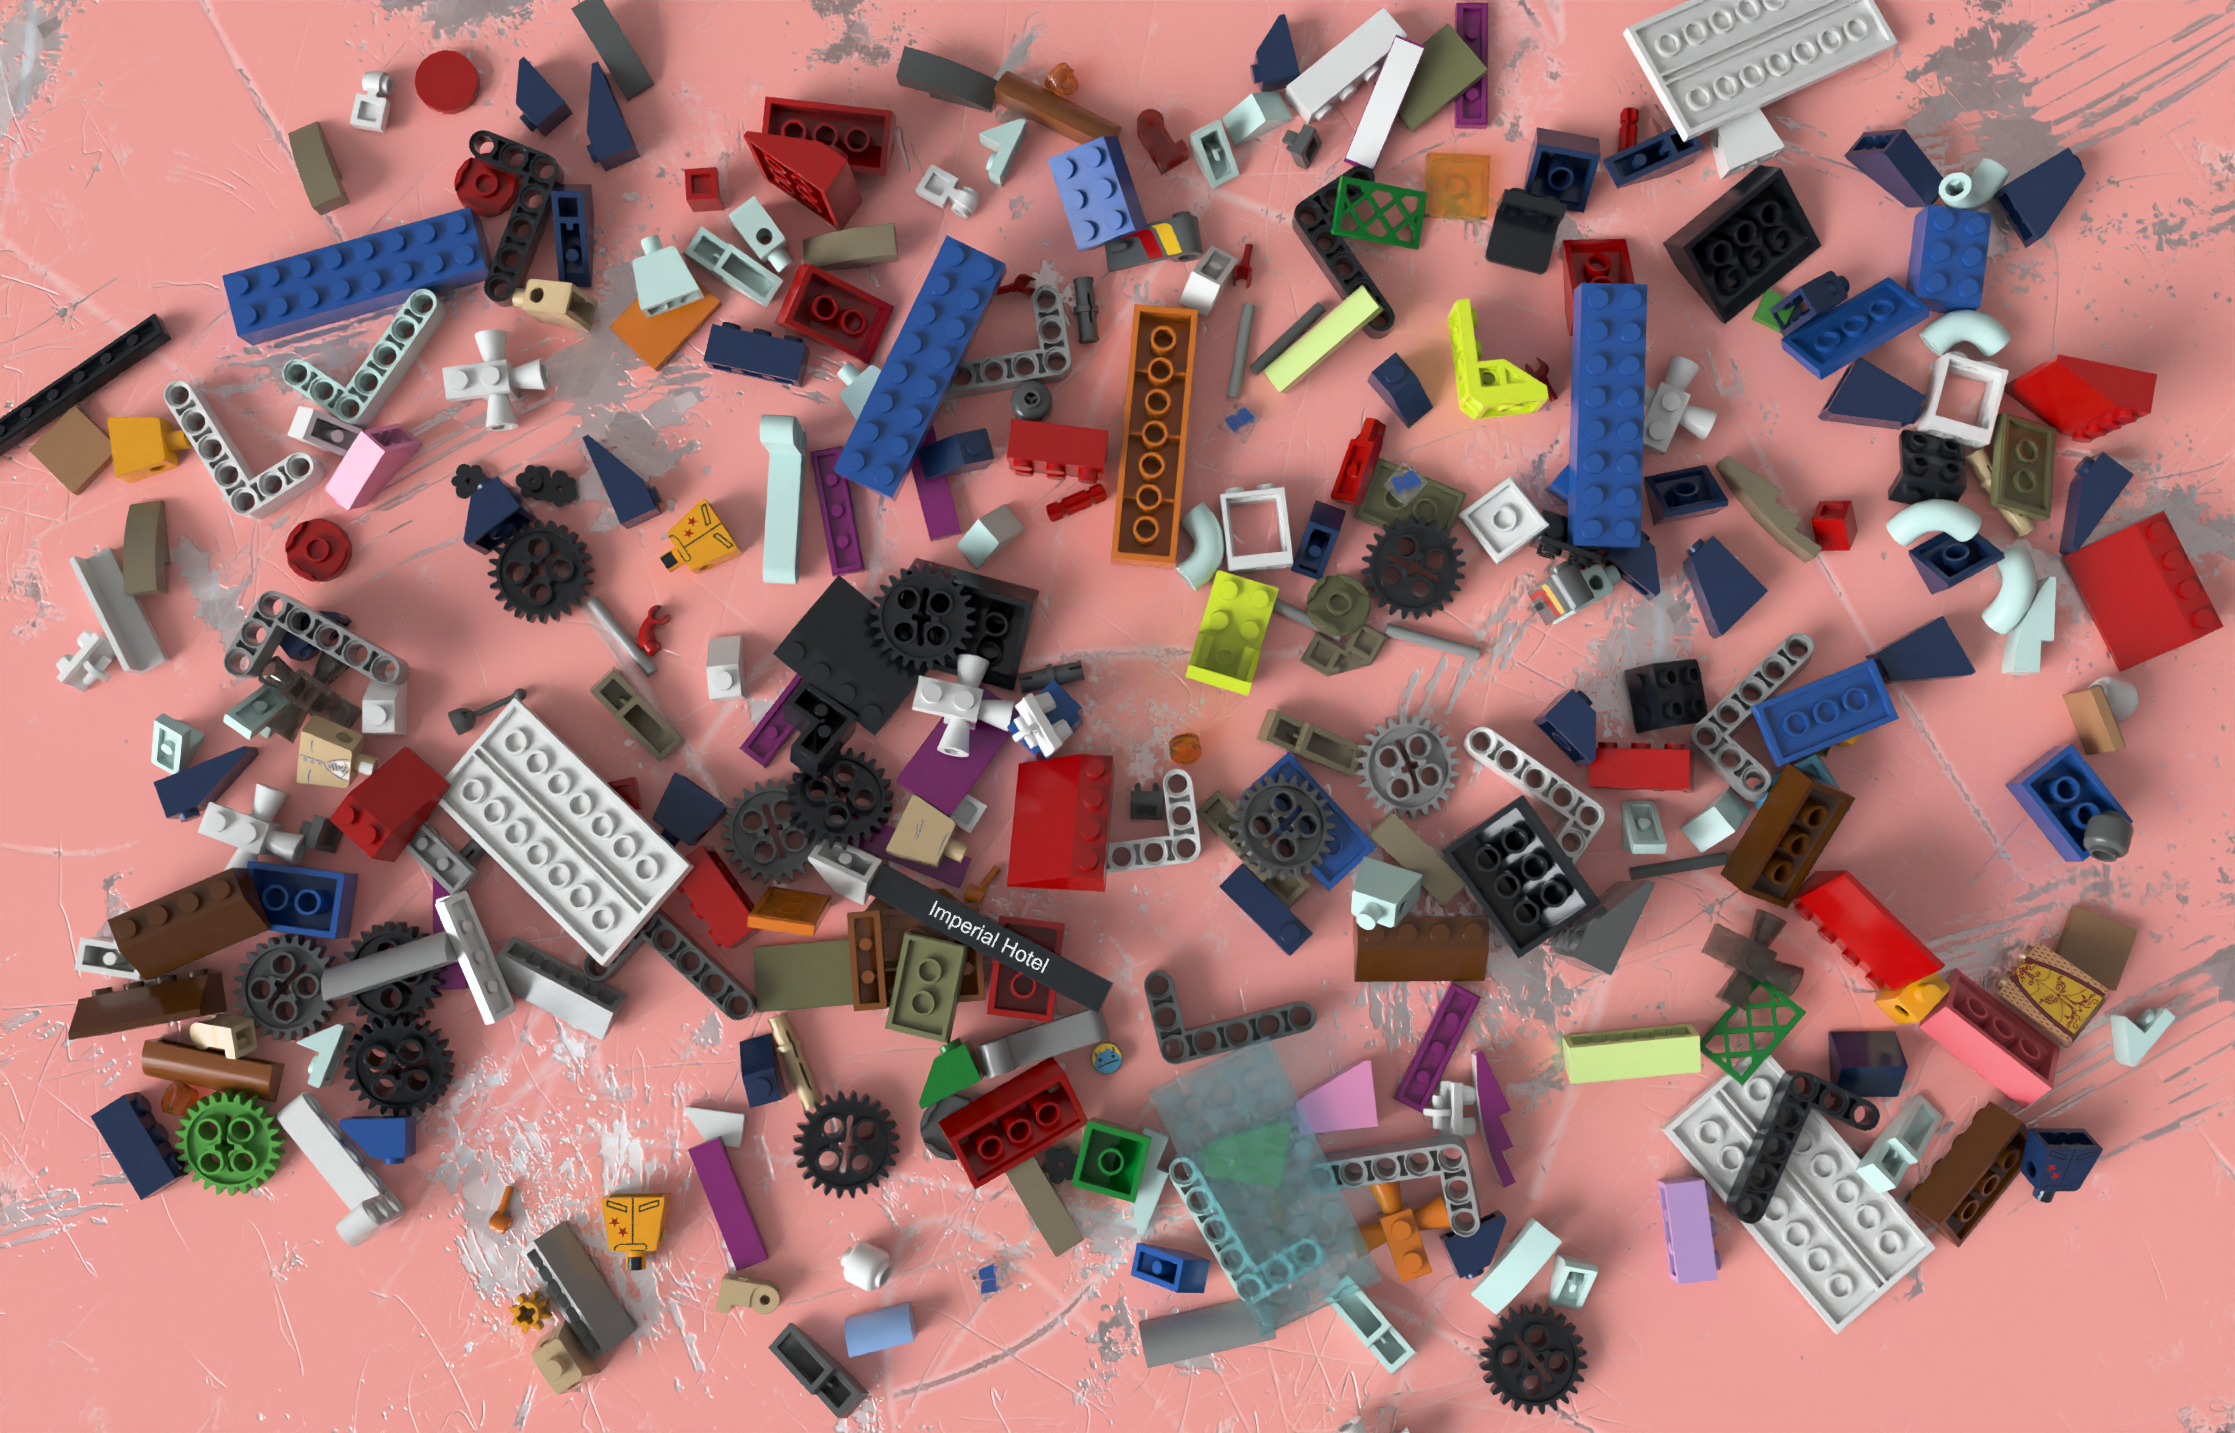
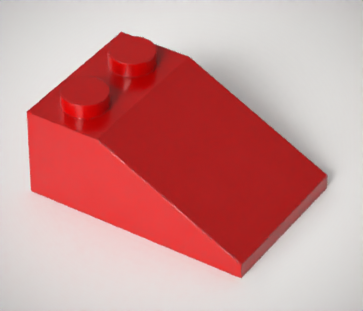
[1562,239,1635,336]
[775,264,894,364]
[329,746,451,862]

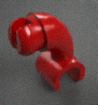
[638,605,670,656]

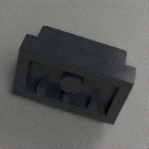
[1529,509,1604,570]

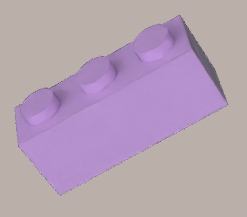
[1657,1176,1721,1284]

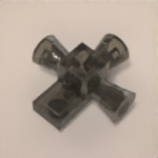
[258,651,362,744]
[1701,909,1804,1011]

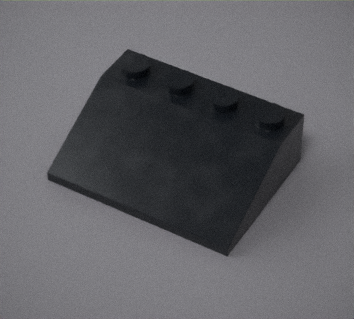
[1663,165,1822,324]
[900,558,1039,691]
[773,575,937,736]
[1442,795,1601,958]

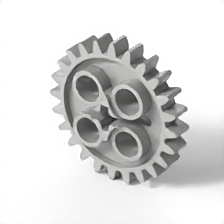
[1354,715,1460,819]

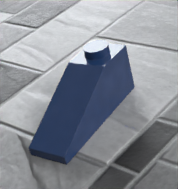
[586,61,641,171]
[1603,127,1704,189]
[551,184,594,287]
[582,435,663,529]
[2059,452,2134,555]
[153,746,260,822]
[1219,864,1313,956]

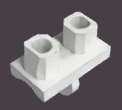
[56,630,116,692]
[1012,692,1073,757]
[1423,1080,1476,1138]

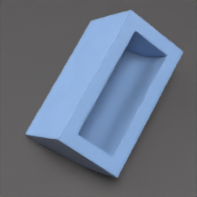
[844,1301,917,1358]

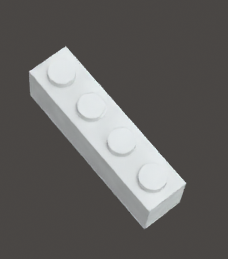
[1285,8,1408,125]

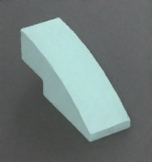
[682,226,784,307]
[2001,577,2056,675]
[1855,1094,1943,1194]
[1133,1124,1169,1236]
[1470,1217,1562,1315]
[1323,1274,1418,1376]

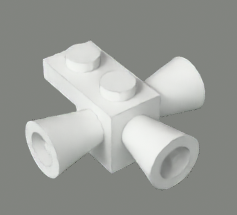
[442,330,548,431]
[1643,356,1718,455]
[912,654,1015,757]
[197,783,308,871]

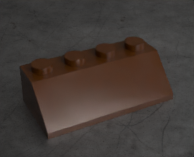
[1720,763,1856,909]
[107,868,271,981]
[1353,916,1489,982]
[68,969,227,1040]
[1908,1101,2029,1248]

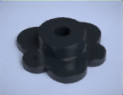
[451,464,488,499]
[516,465,550,501]
[542,470,577,507]
[1042,1146,1078,1184]

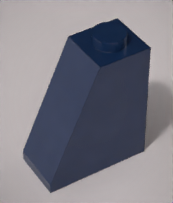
[1844,129,1944,208]
[1993,147,2086,248]
[1818,357,1926,430]
[1682,536,1768,639]
[1865,616,1976,684]

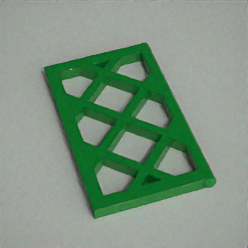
[1331,176,1427,250]
[1700,975,1806,1086]

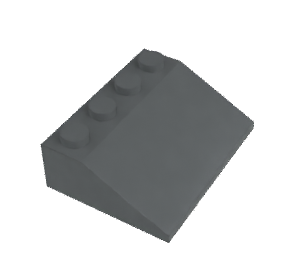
[1547,880,1655,976]

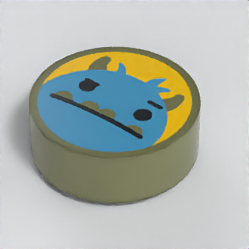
[1090,1041,1123,1075]

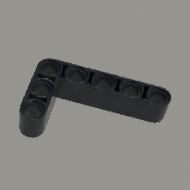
[469,130,564,307]
[1292,165,1395,339]
[1726,1069,1880,1224]

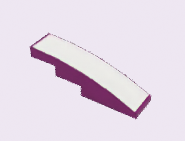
[1344,35,1425,171]
[1471,1048,1516,1188]

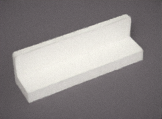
[69,547,170,676]
[435,890,517,1025]

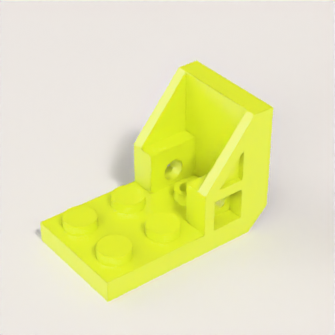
[1447,298,1549,420]
[1185,570,1279,696]

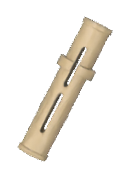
[1965,447,2036,538]
[767,1012,823,1111]

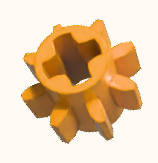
[508,1290,553,1334]

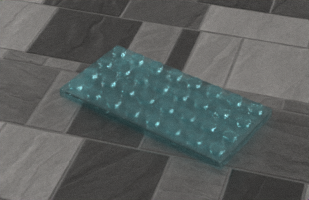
[1149,1035,1382,1336]

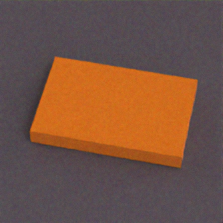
[609,276,723,372]
[747,886,832,937]

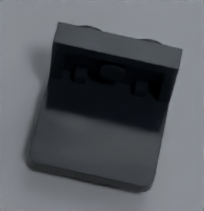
[1485,188,1567,275]
[1888,430,1967,505]
[1625,659,1708,733]

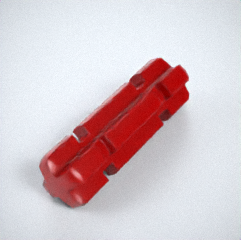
[1618,108,1639,152]
[1046,483,1107,522]

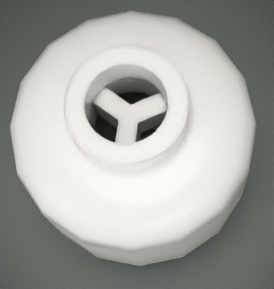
[2088,676,2139,721]
[841,1242,892,1292]

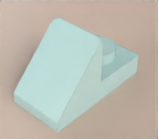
[979,118,1028,187]
[223,681,296,740]
[151,713,205,774]
[1621,800,1667,854]
[2110,1007,2176,1067]
[297,1022,355,1088]

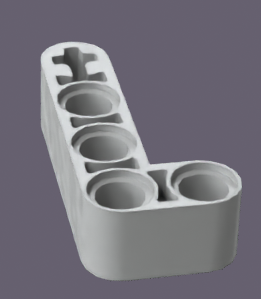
[977,1009,1110,1079]

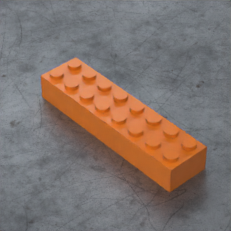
[1111,304,1198,569]

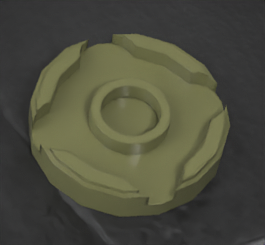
[1307,574,1371,636]

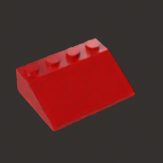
[743,131,863,231]
[2004,354,2157,443]
[2061,511,2224,672]
[1007,754,1115,892]
[1792,870,1945,991]

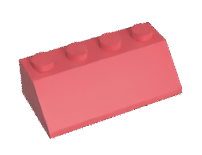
[1919,968,2060,1109]

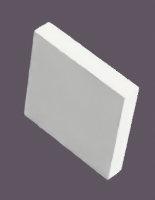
[1458,476,1550,566]

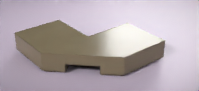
[1300,624,1388,677]

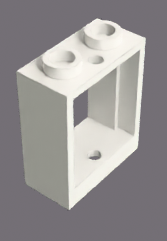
[1916,352,2009,450]
[1219,483,1293,574]

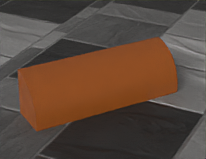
[994,71,1122,145]
[141,1038,285,1102]

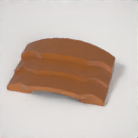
[847,888,986,1011]

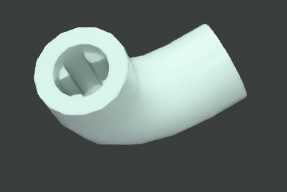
[1939,158,2010,211]
[1919,309,2012,357]
[1886,499,1982,546]
[1176,502,1225,591]
[1982,546,2038,634]

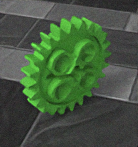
[175,1089,287,1196]

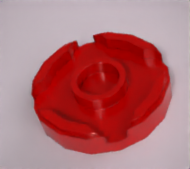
[414,50,480,115]
[454,153,520,218]
[285,518,352,582]

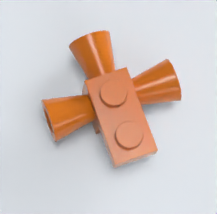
[1347,1181,1451,1283]

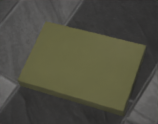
[1374,23,1488,133]
[1990,412,2056,521]
[1353,457,1467,553]
[885,931,969,1043]
[753,939,853,1013]

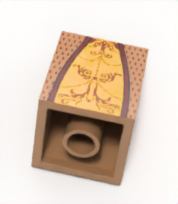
[1997,942,2109,1049]

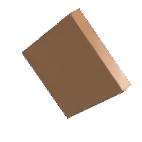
[28,405,113,495]
[2062,686,2126,755]
[2055,906,2138,991]

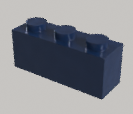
[703,322,810,388]
[90,1092,188,1200]

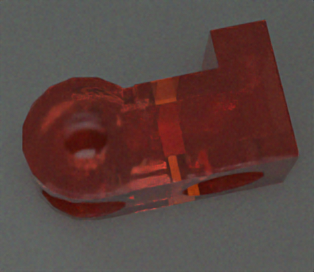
[1137,109,1189,175]

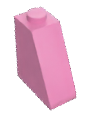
[324,423,422,510]
[1289,1058,1378,1135]

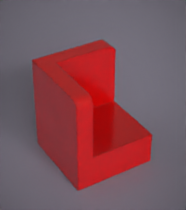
[684,167,724,212]
[1811,500,1858,551]

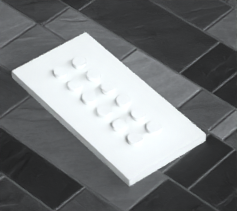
[1623,0,1898,142]
[438,697,694,967]
[1661,1044,1935,1334]

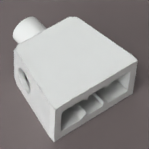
[1709,108,1785,180]

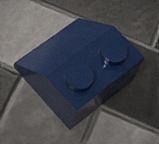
[1523,127,1601,213]
[463,476,537,556]
[1533,689,1596,767]

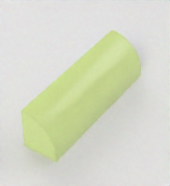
[1264,285,1384,394]
[1562,1023,1701,1084]

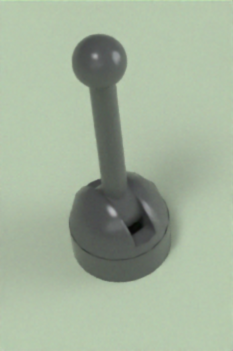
[448,688,526,736]

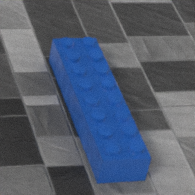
[222,207,492,346]
[833,235,1007,502]
[1567,283,1647,550]

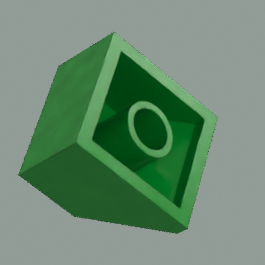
[918,1038,986,1109]
[1071,1117,1152,1203]

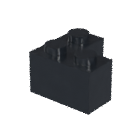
[783,680,857,779]

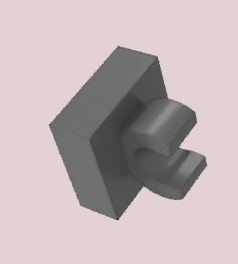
[1282,124,1322,170]
[1130,783,1163,820]
[299,815,343,853]

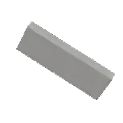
[405,820,480,894]

